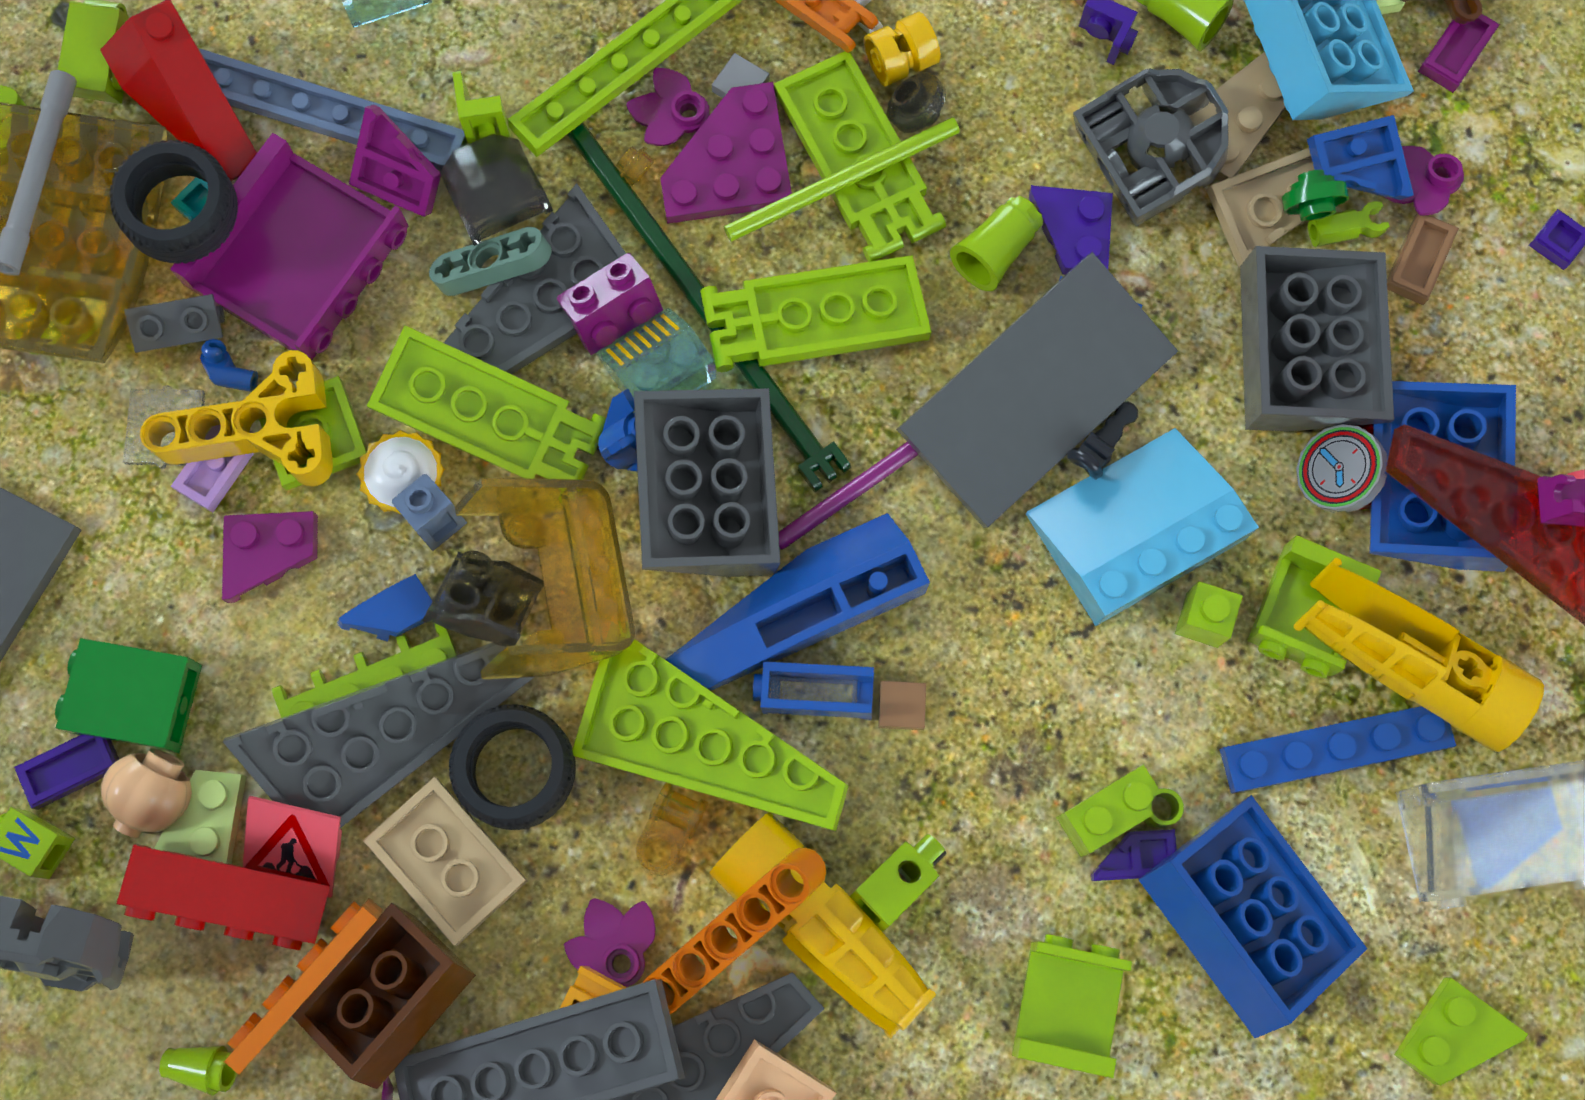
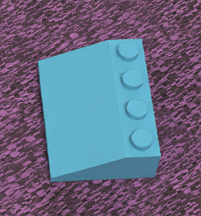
[1243,0,1414,120]
[1026,428,1259,626]

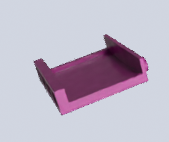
[170,133,409,361]

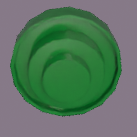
[1281,170,1349,221]

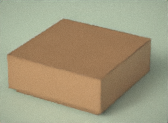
[878,681,926,731]

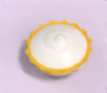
[356,430,445,514]

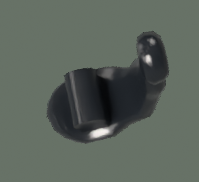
[1067,401,1138,480]

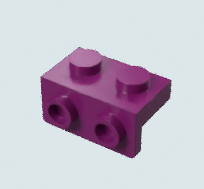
[557,253,663,355]

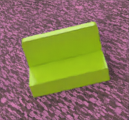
[452,71,515,157]

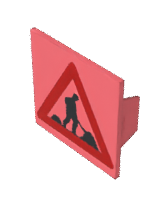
[243,796,342,898]

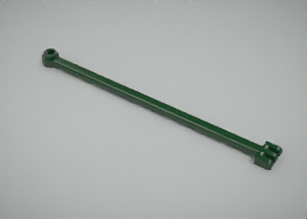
[567,123,851,492]

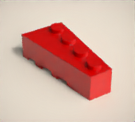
[116,844,330,950]

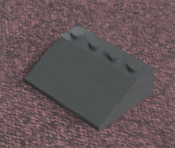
[1240,246,1394,432]
[634,388,780,577]

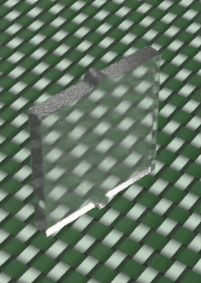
[123,385,205,469]

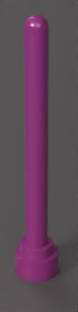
[778,442,918,550]

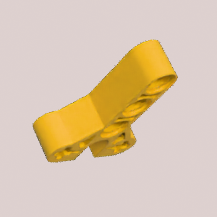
[140,350,333,487]

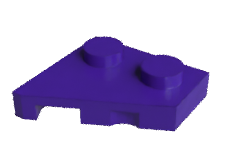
[1029,185,1113,275]

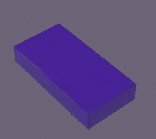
[14,734,119,810]

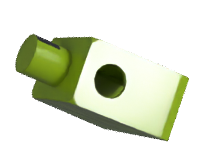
[850,834,946,932]

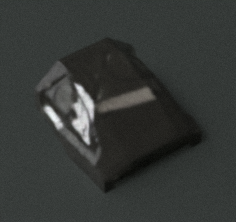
[440,134,553,246]
[422,550,545,648]

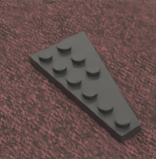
[444,183,626,374]

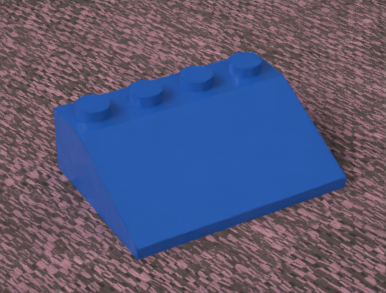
[1369,381,1516,572]
[1139,795,1367,1038]

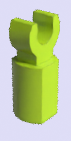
[1307,201,1390,247]

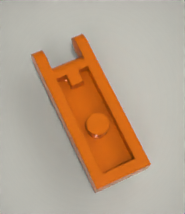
[774,0,879,53]

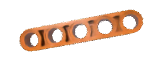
[643,848,826,1014]

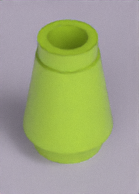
[159,1046,237,1095]

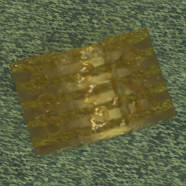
[0,102,167,363]

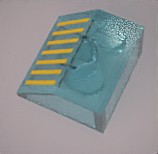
[596,307,716,398]

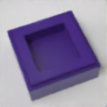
[1528,209,1585,270]

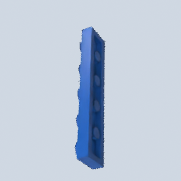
[1219,706,1457,794]

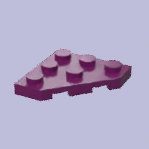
[660,82,792,224]

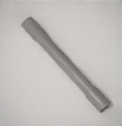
[0,70,77,275]

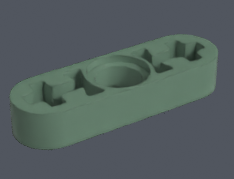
[429,227,552,296]

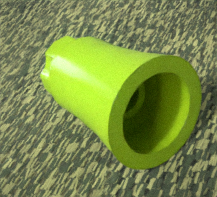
[1136,0,1234,51]
[950,196,1043,292]

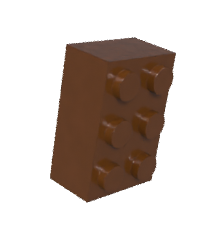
[292,903,476,1089]

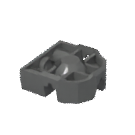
[1073,68,1228,227]
[0,896,134,992]

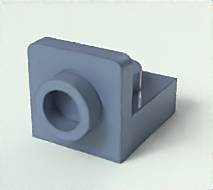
[392,474,467,551]

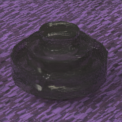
[887,72,946,133]

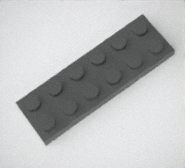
[394,979,685,1100]

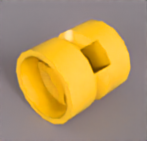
[864,11,941,87]

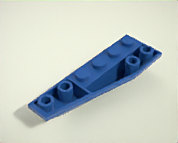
[665,513,930,691]

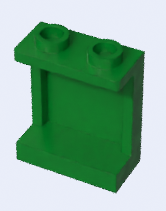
[55,638,202,754]

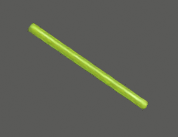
[724,117,960,242]

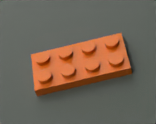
[224,898,383,1074]

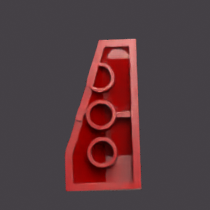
[100,0,257,182]

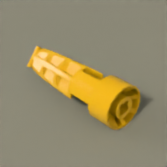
[1294,558,1544,752]
[709,812,936,1039]

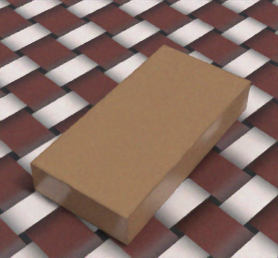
[1387,213,1459,305]

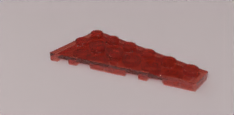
[1386,424,1585,626]

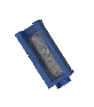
[753,661,874,721]

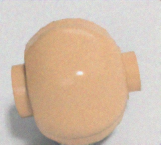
[101,748,192,838]

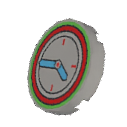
[1296,424,1388,513]

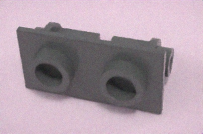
[124,294,225,353]

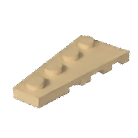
[1189,52,1285,181]
[1206,148,1349,268]

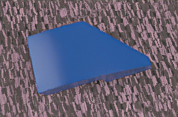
[337,574,438,642]

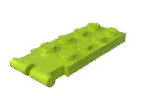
[774,51,946,262]
[700,255,932,372]
[367,325,606,501]

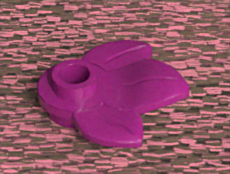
[626,68,710,146]
[1384,146,1464,216]
[564,898,656,987]

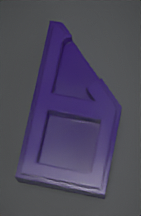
[1091,829,1177,881]

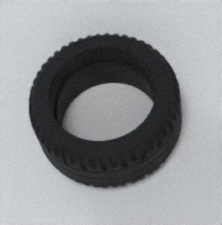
[110,140,238,264]
[449,704,576,830]

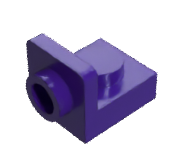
[1079,0,1139,65]

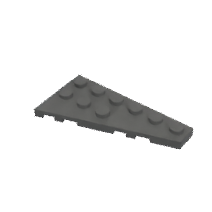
[223,637,537,828]
[613,972,825,1100]

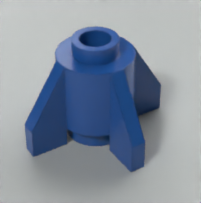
[598,389,637,472]

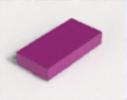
[1418,14,1500,93]

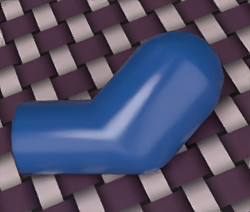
[200,339,258,392]

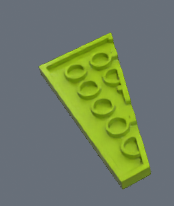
[572,623,849,831]

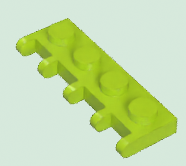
[272,618,458,718]

